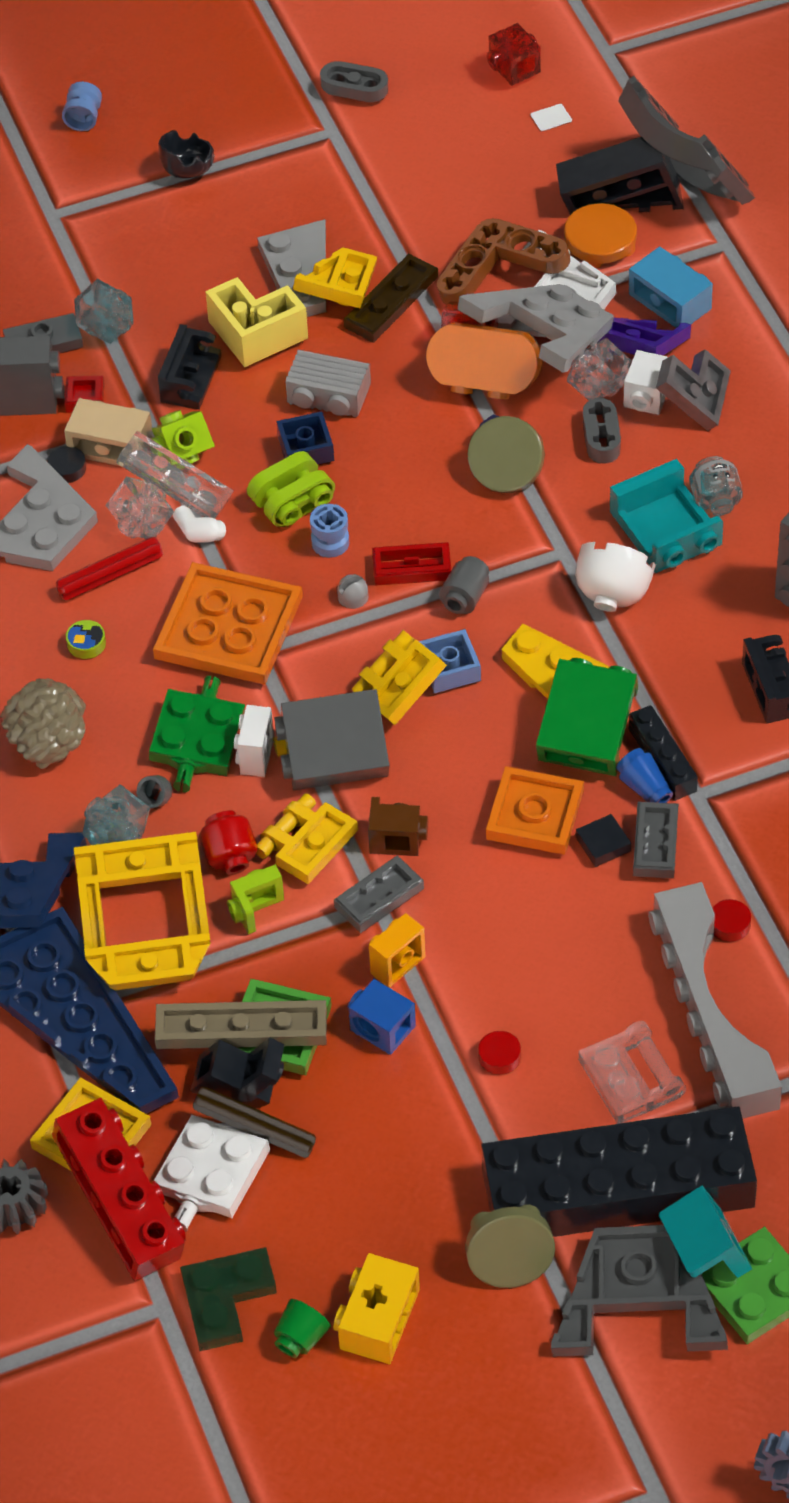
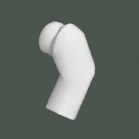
[173,505,226,543]

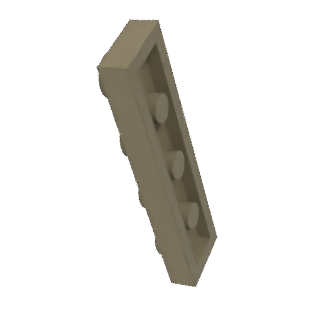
[155,1000,327,1049]

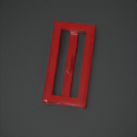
[372,542,451,586]

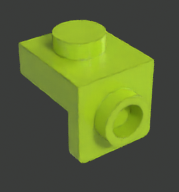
[227,864,284,935]

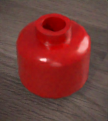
[199,810,258,874]

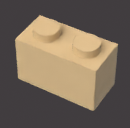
[64,398,153,470]

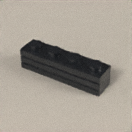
[628,705,698,801]

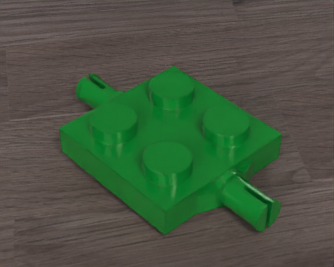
[149,675,245,792]

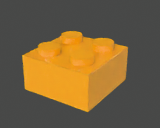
[369,913,426,988]

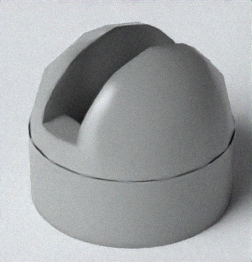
[337,574,369,609]

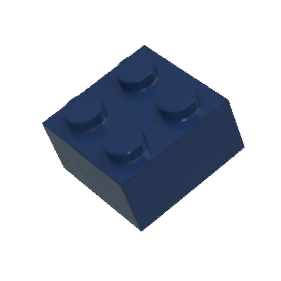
[276,411,334,464]

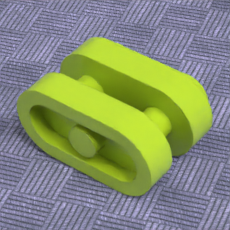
[247,451,335,527]

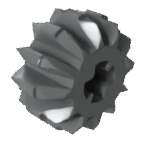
[0,1158,48,1234]

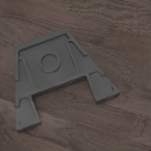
[551,1225,728,1357]

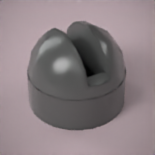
[137,775,173,808]

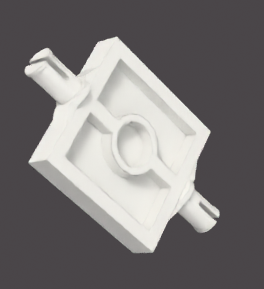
[154,1115,270,1232]

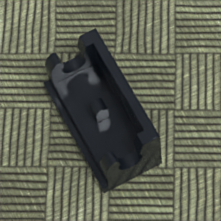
[158,324,221,410]
[742,635,789,724]

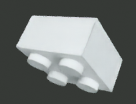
[234,705,274,777]

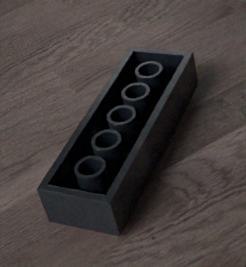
[481,1106,757,1237]

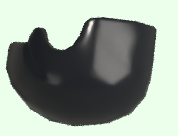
[158,130,215,178]

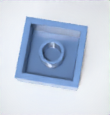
[419,629,481,693]

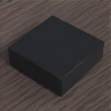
[576,814,631,867]

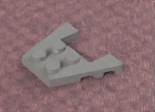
[458,284,614,373]
[0,444,98,571]

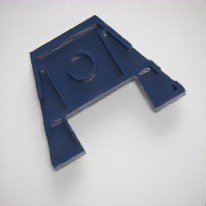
[0,832,87,928]

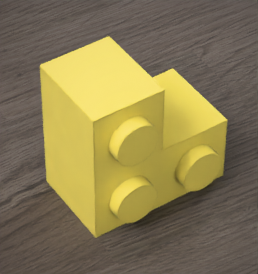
[205,277,308,367]

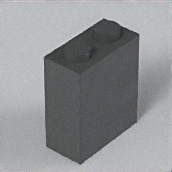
[0,335,64,416]
[274,689,390,791]

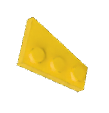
[501,624,610,699]

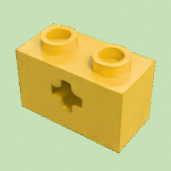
[333,1253,420,1364]

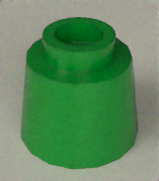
[274,1299,331,1358]

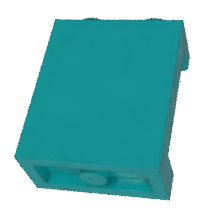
[610,459,724,573]

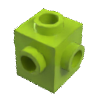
[151,410,215,467]

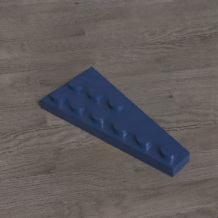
[0,907,179,1114]

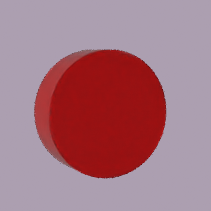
[712,899,751,942]
[478,1031,521,1075]

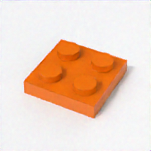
[486,766,584,855]

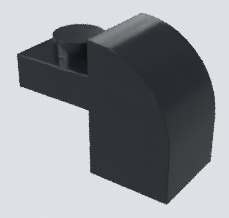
[190,1038,285,1108]

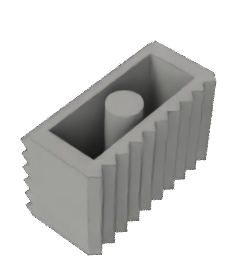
[286,350,371,417]

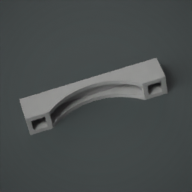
[648,882,782,1119]

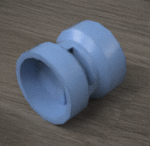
[62,81,102,131]
[310,504,350,558]

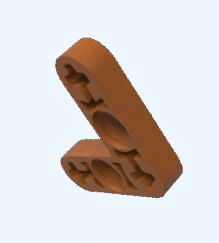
[437,218,571,306]

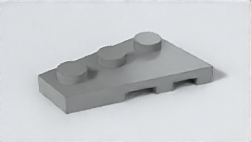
[257,219,326,317]

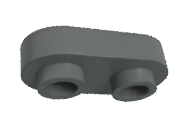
[320,61,388,102]

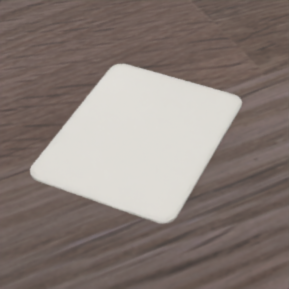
[530,104,572,131]

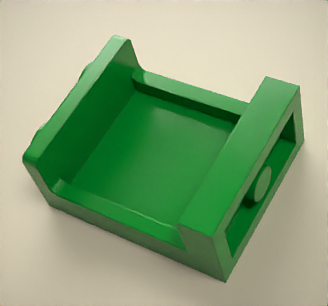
[536,658,639,776]

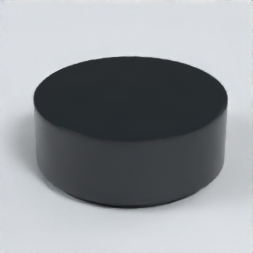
[48,446,86,483]

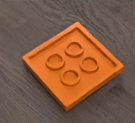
[153,562,303,685]

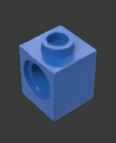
[348,979,416,1055]

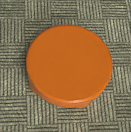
[564,203,637,269]

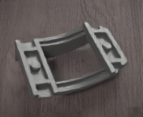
[618,76,755,205]

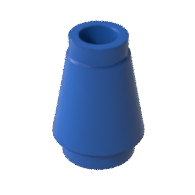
[616,748,673,803]

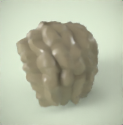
[0,678,86,769]

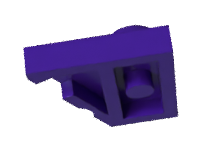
[596,317,691,356]

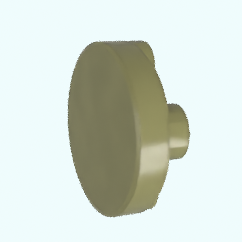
[468,416,545,493]
[465,1205,555,1288]

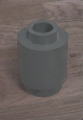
[439,556,489,614]

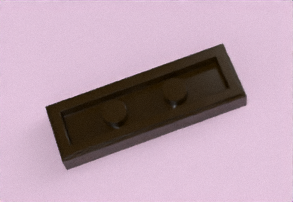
[344,253,438,343]

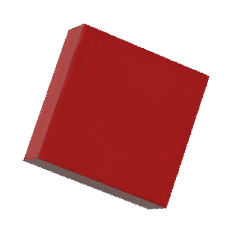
[65,375,104,413]

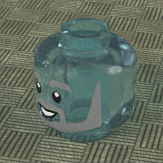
[689,456,743,516]

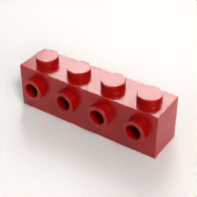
[52,1097,186,1282]

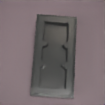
[3,313,83,353]
[633,801,678,879]
[334,855,424,933]

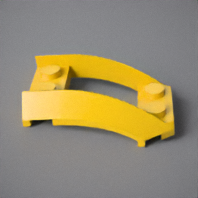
[74,832,211,991]

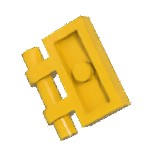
[351,630,447,725]
[256,793,358,884]

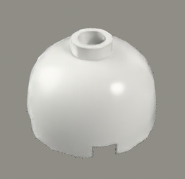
[575,542,656,612]

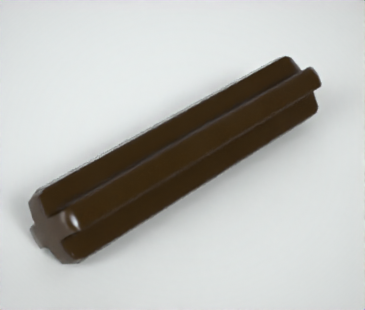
[193,1087,316,1158]

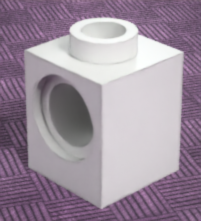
[623,350,668,415]

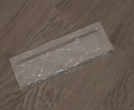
[116,431,234,519]

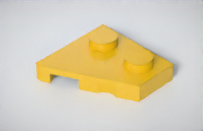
[293,247,377,308]

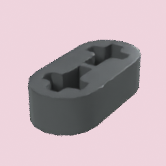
[583,398,621,464]

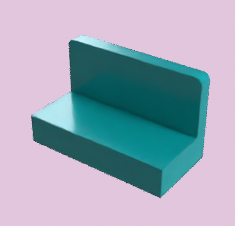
[659,1185,753,1278]

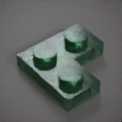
[180,1247,277,1351]

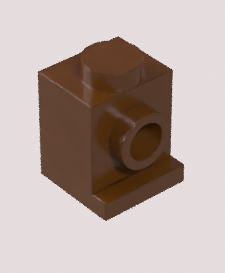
[368,797,429,856]

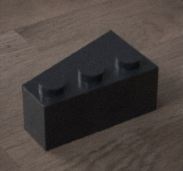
[556,137,684,215]

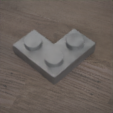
[656,349,731,431]

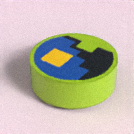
[66,620,106,659]

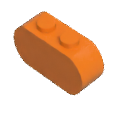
[426,322,543,399]

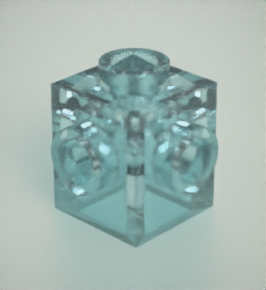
[74,279,133,344]
[82,784,150,845]

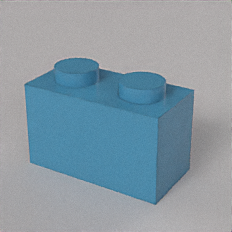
[629,246,713,328]

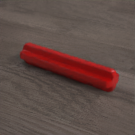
[56,537,163,601]

